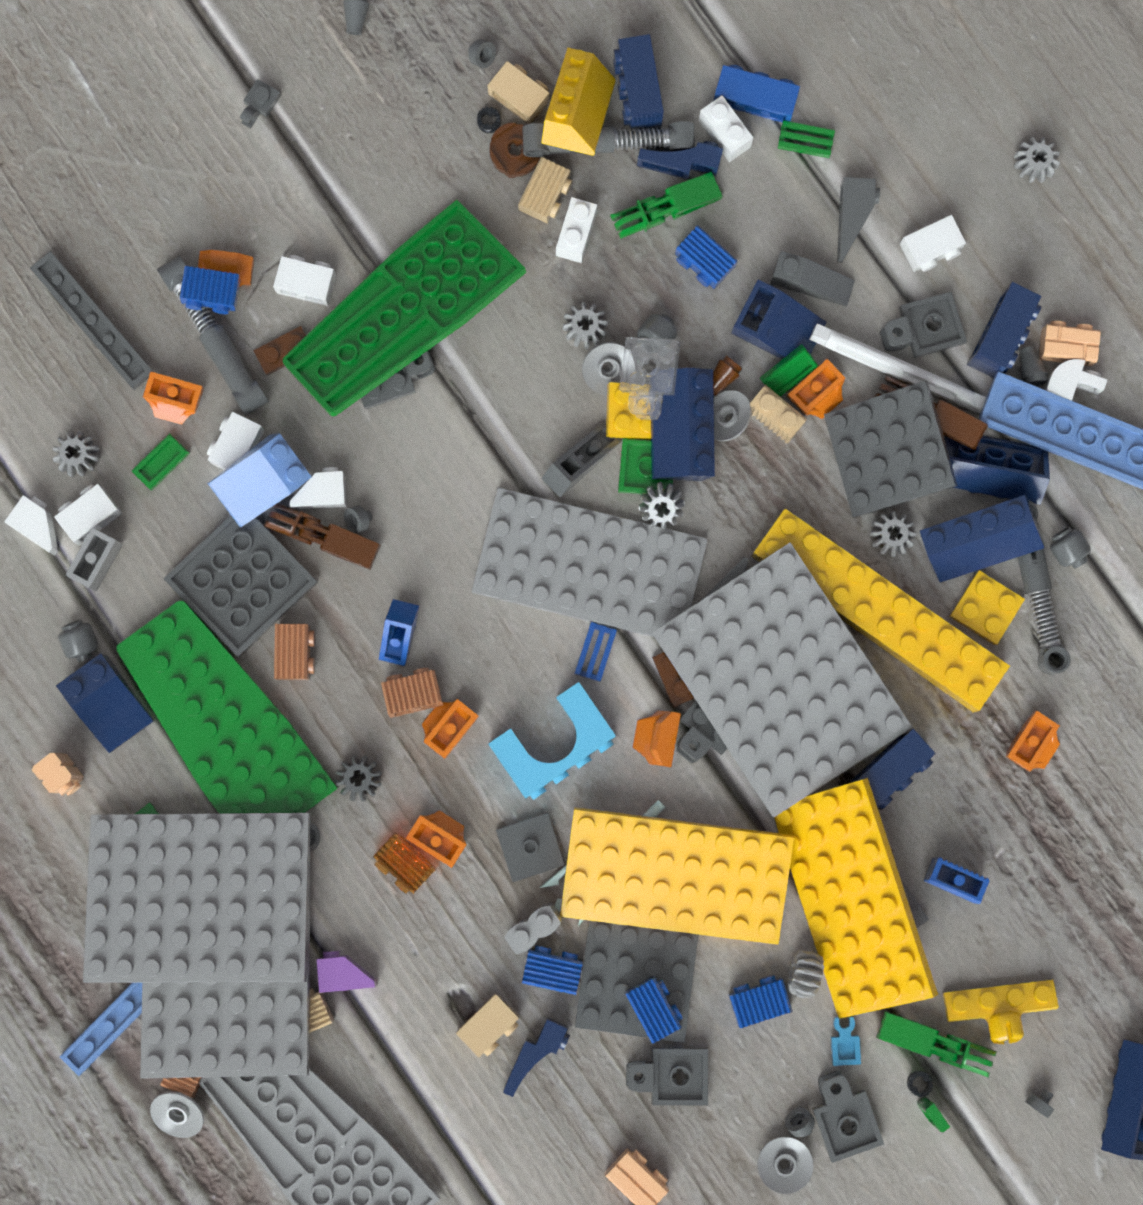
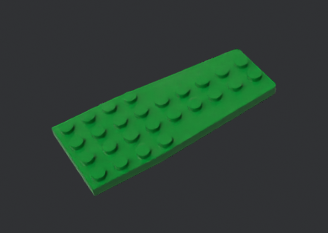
[283,200,527,417]
[117,601,338,814]

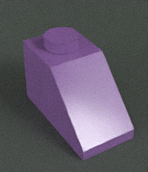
[316,950,377,993]

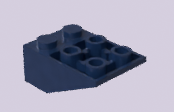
[731,279,827,359]

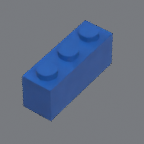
[714,65,800,122]

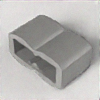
[504,903,564,954]

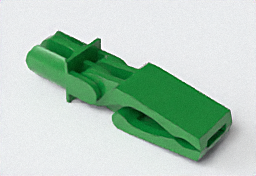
[610,172,723,239]
[876,1011,997,1078]

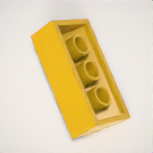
[541,47,616,156]

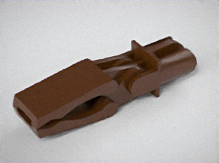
[874,375,988,450]
[264,503,381,570]

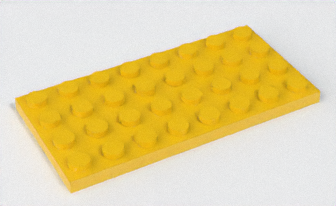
[774,778,938,1019]
[560,807,794,945]

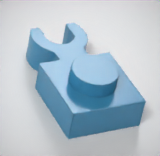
[830,1016,861,1066]

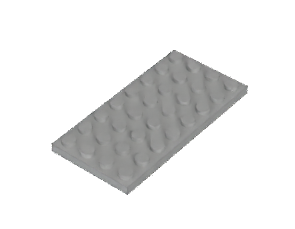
[472,488,708,638]

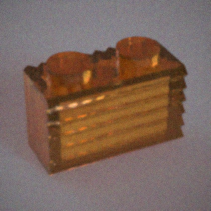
[373,832,437,894]

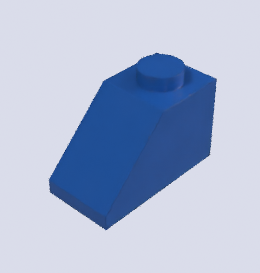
[379,599,419,666]

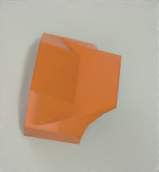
[198,250,254,287]
[787,359,846,419]
[143,372,204,425]
[422,699,479,759]
[633,710,681,767]
[1005,711,1060,771]
[405,810,467,868]

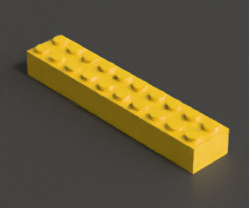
[751,509,1010,712]

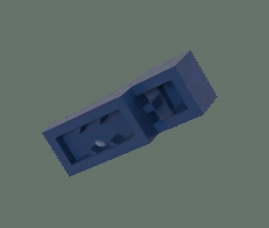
[637,141,723,180]
[503,1017,570,1097]

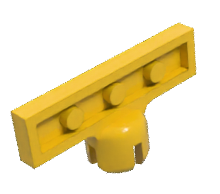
[943,980,1059,1044]

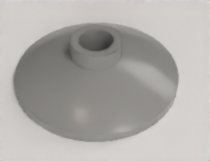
[582,342,636,395]
[713,390,752,441]
[150,1091,204,1138]
[757,1137,813,1194]

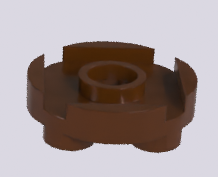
[490,123,541,178]

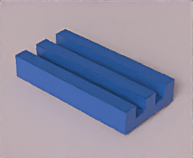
[575,622,617,682]

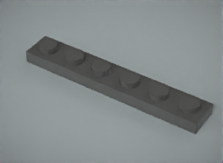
[30,251,153,390]

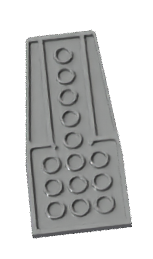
[200,1067,440,1205]

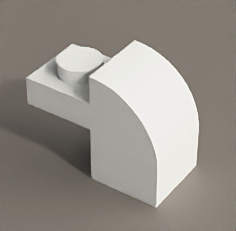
[1043,359,1107,401]

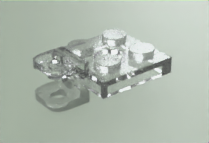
[619,337,681,420]

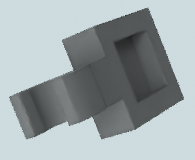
[240,79,281,129]

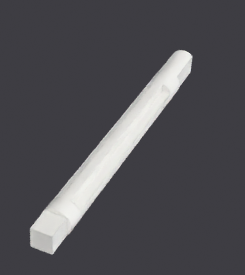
[809,324,986,415]

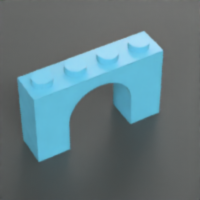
[488,682,616,800]

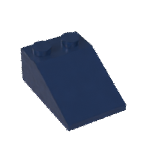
[56,653,154,753]

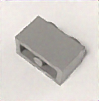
[65,527,123,591]

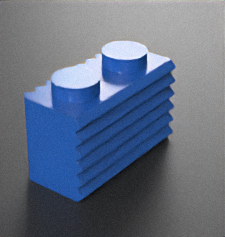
[675,226,737,289]
[180,266,240,314]
[924,857,990,904]
[522,945,583,995]
[728,975,793,1028]
[625,976,683,1044]

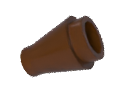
[713,355,742,396]

